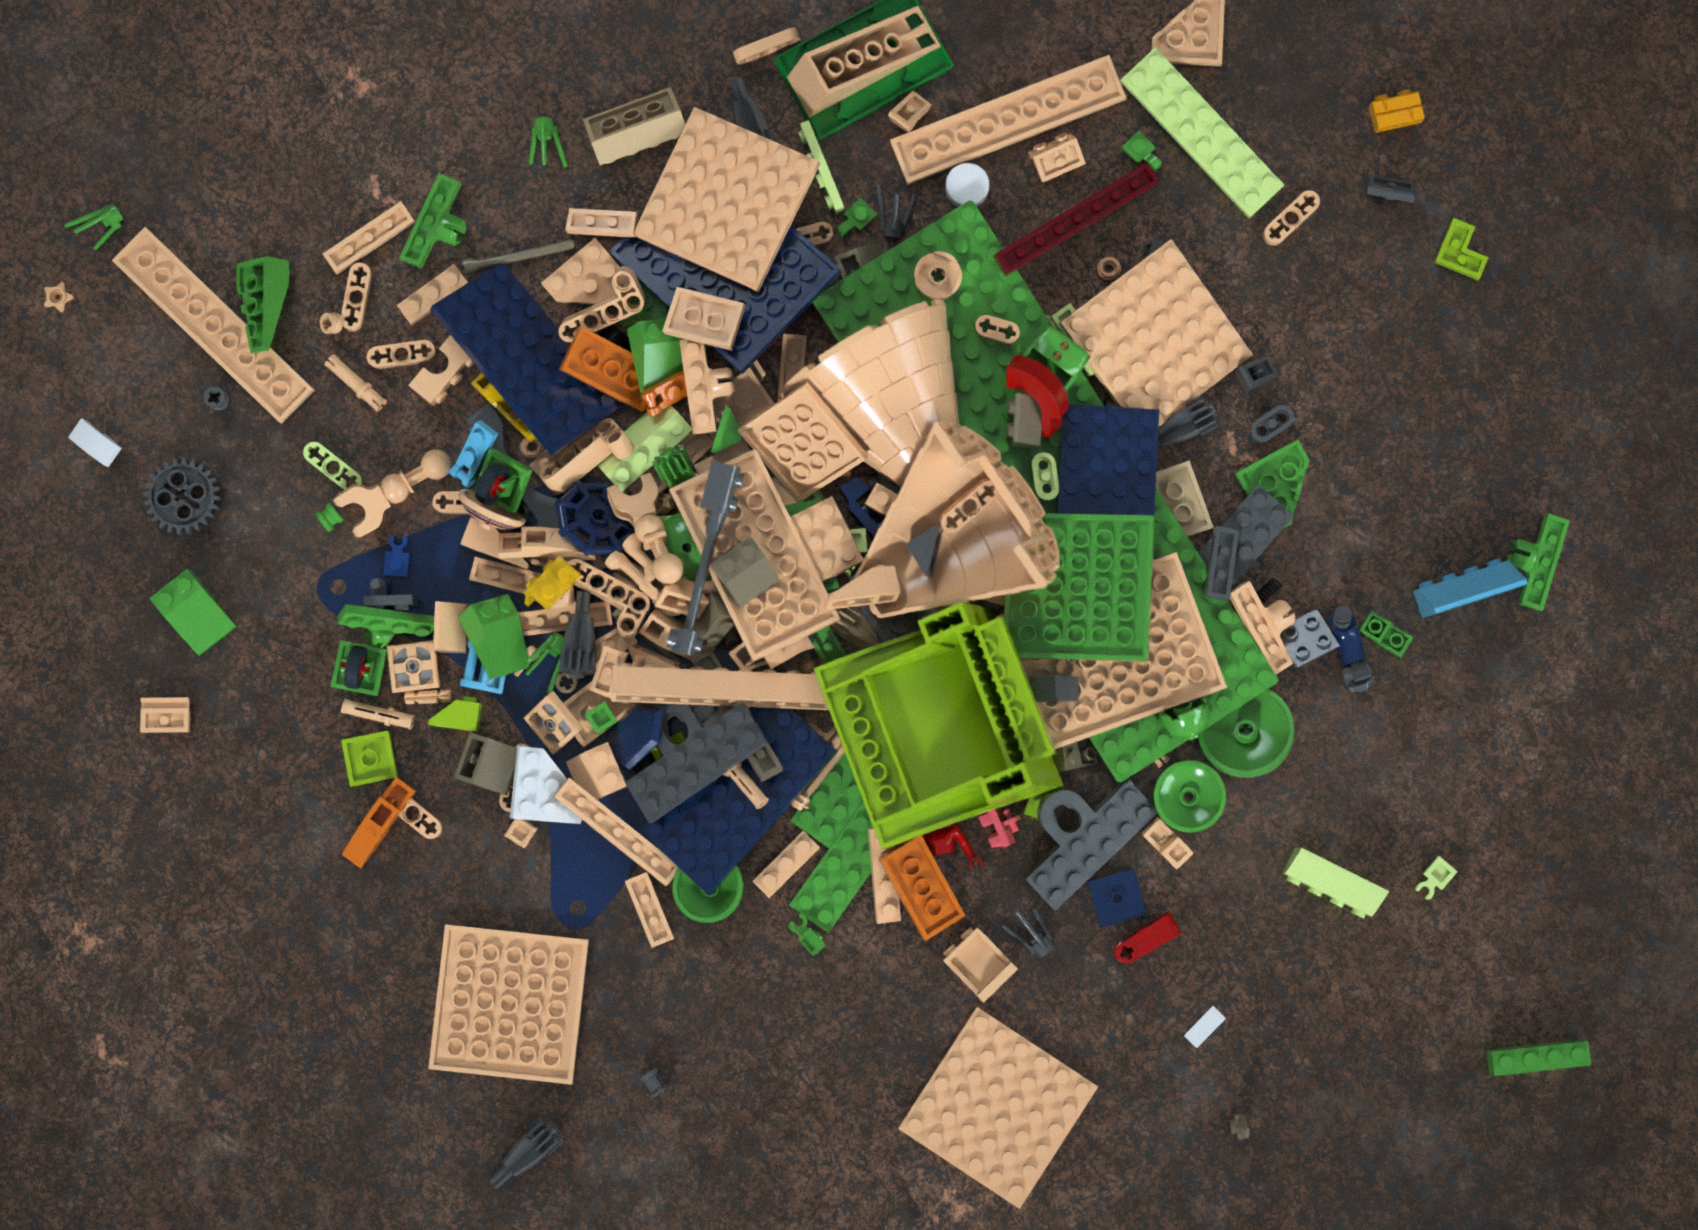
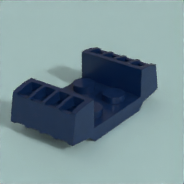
[840,477,882,540]

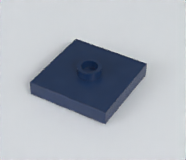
[1087,869,1147,928]

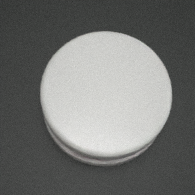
[945,163,989,207]

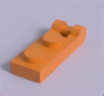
[641,370,687,416]

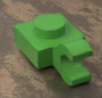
[1122,131,1162,172]
[836,198,877,238]
[788,913,826,956]

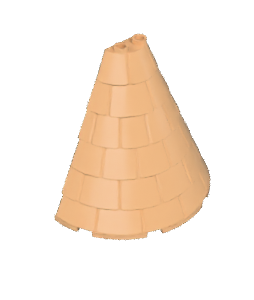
[779,299,961,488]
[853,421,1060,618]

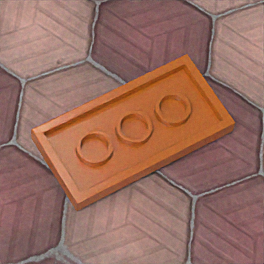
[559,326,647,412]
[878,835,966,941]

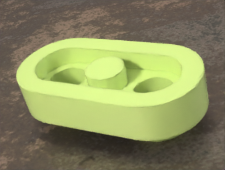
[1031,452,1059,501]

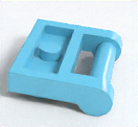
[459,640,506,694]

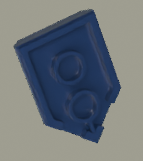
[606,704,665,771]

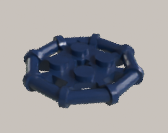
[554,480,635,556]

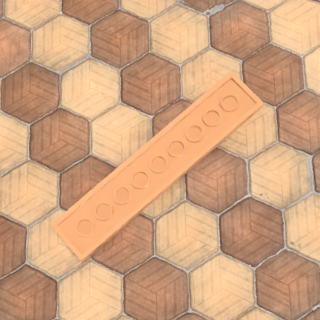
[890,55,1126,185]
[112,227,315,424]

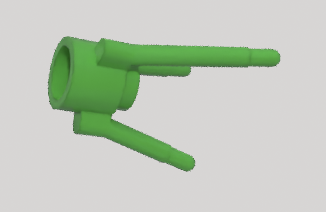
[529,117,568,167]
[64,203,124,250]
[526,632,564,693]

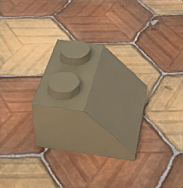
[711,537,780,608]

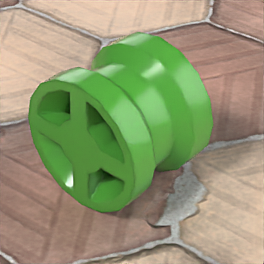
[314,502,344,532]

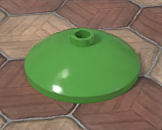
[654,513,711,581]
[1154,760,1226,833]
[672,866,744,923]

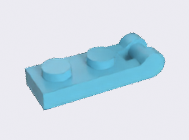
[449,420,498,488]

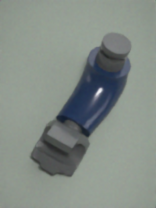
[1329,606,1374,693]

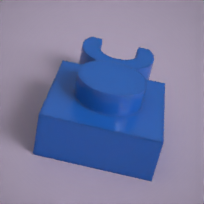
[383,535,410,578]

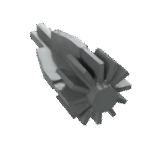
[730,77,774,141]
[1158,395,1218,447]
[559,591,597,678]
[489,1115,564,1189]

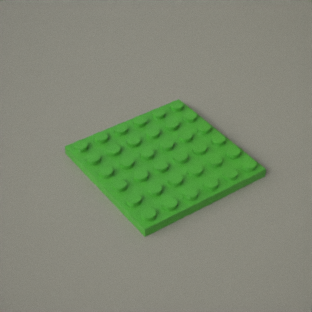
[1004,513,1155,662]

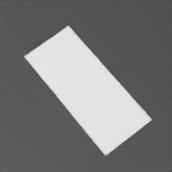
[1184,1006,1226,1048]

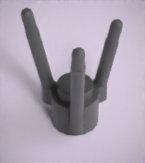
[876,184,917,239]
[1002,907,1055,958]

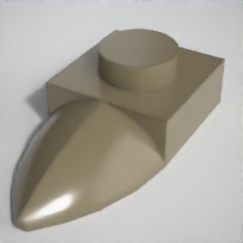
[1229,1112,1249,1140]

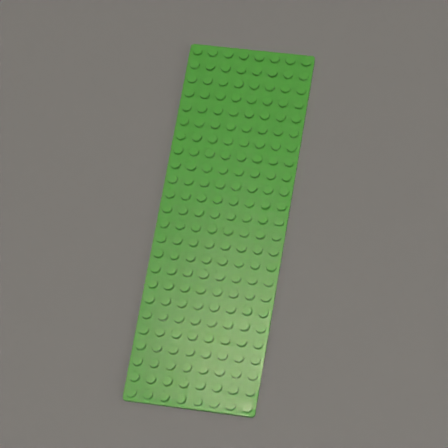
[813,200,1278,782]

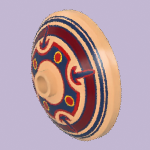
[459,489,526,530]

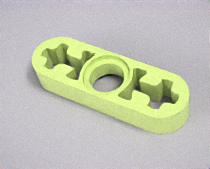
[303,442,363,489]

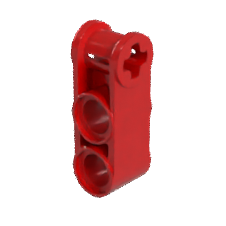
[1114,912,1182,963]

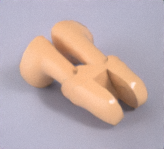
[605,533,669,601]

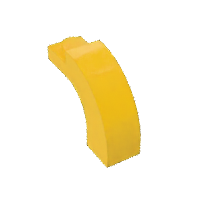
[471,372,536,442]

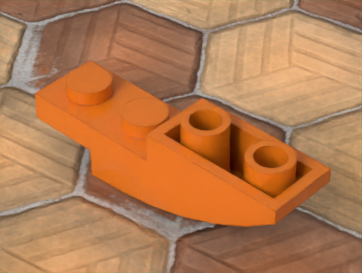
[342,777,417,869]

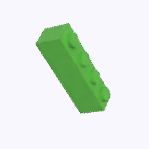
[1486,1039,1591,1076]

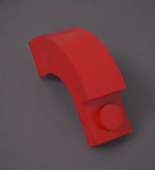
[1006,355,1069,438]

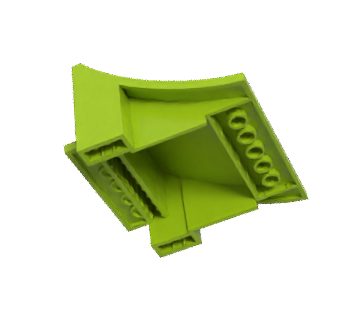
[814,602,1064,849]

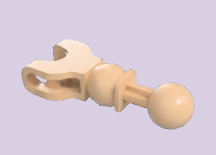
[333,449,451,537]
[607,473,684,584]

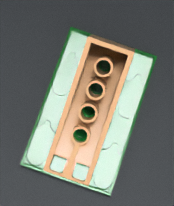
[773,0,954,141]

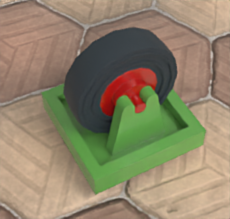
[474,448,533,513]
[330,640,388,697]

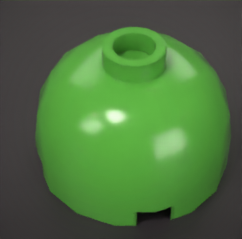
[1159,697,1210,740]

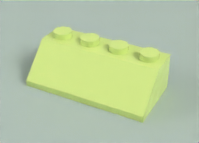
[597,405,693,494]
[1282,848,1389,919]

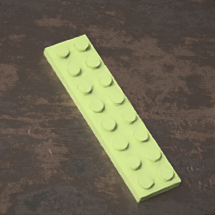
[1120,47,1284,218]

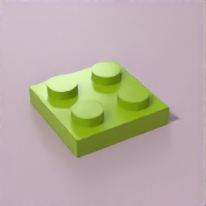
[341,731,398,787]

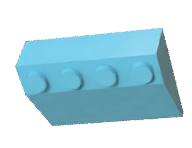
[1413,558,1528,618]

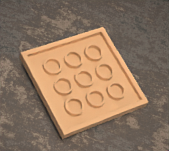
[737,382,868,503]

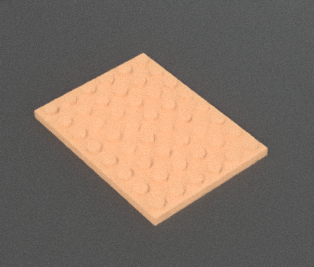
[995,552,1227,749]

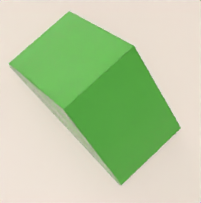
[711,407,744,454]

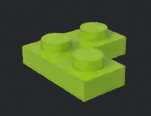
[1434,218,1489,281]

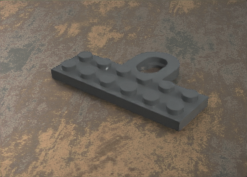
[625,702,769,823]
[1023,779,1158,911]

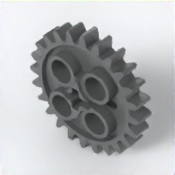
[143,457,222,535]

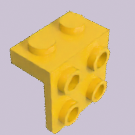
[524,556,581,610]

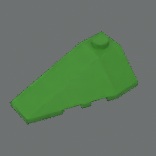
[236,256,290,354]

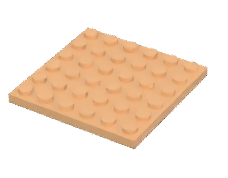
[634,107,821,292]
[1059,239,1253,427]
[428,924,589,1084]
[898,1007,1098,1209]

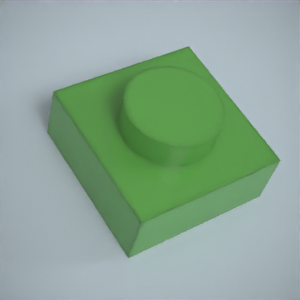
[585,701,618,734]

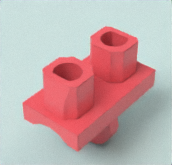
[978,807,1021,848]

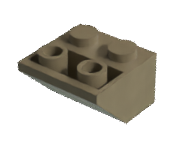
[834,244,882,280]
[1006,393,1042,449]
[693,592,742,649]
[454,733,517,796]
[1052,738,1098,772]

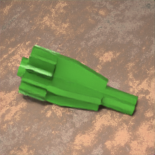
[652,445,696,488]

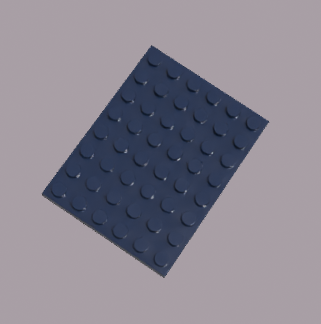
[609,225,842,374]

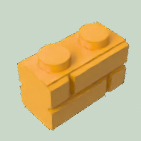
[1369,89,1425,133]

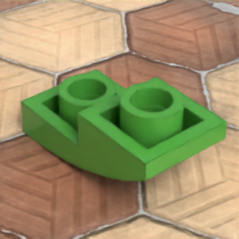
[1359,611,1414,659]

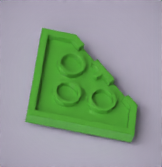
[1235,440,1309,528]

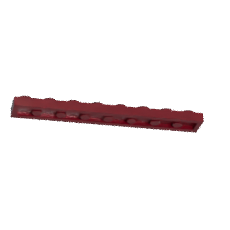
[993,162,1160,276]

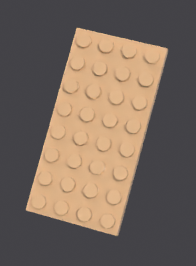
[669,448,840,662]

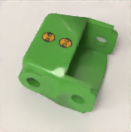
[1022,324,1091,392]

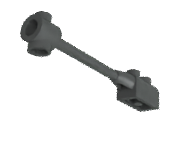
[666,461,744,656]

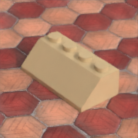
[583,87,685,165]

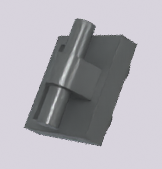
[363,578,419,612]

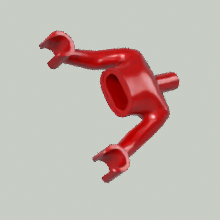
[922,824,983,870]

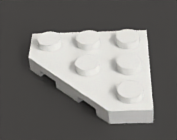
[510,746,582,824]

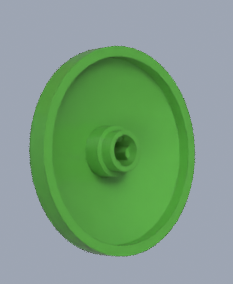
[1198,689,1295,778]

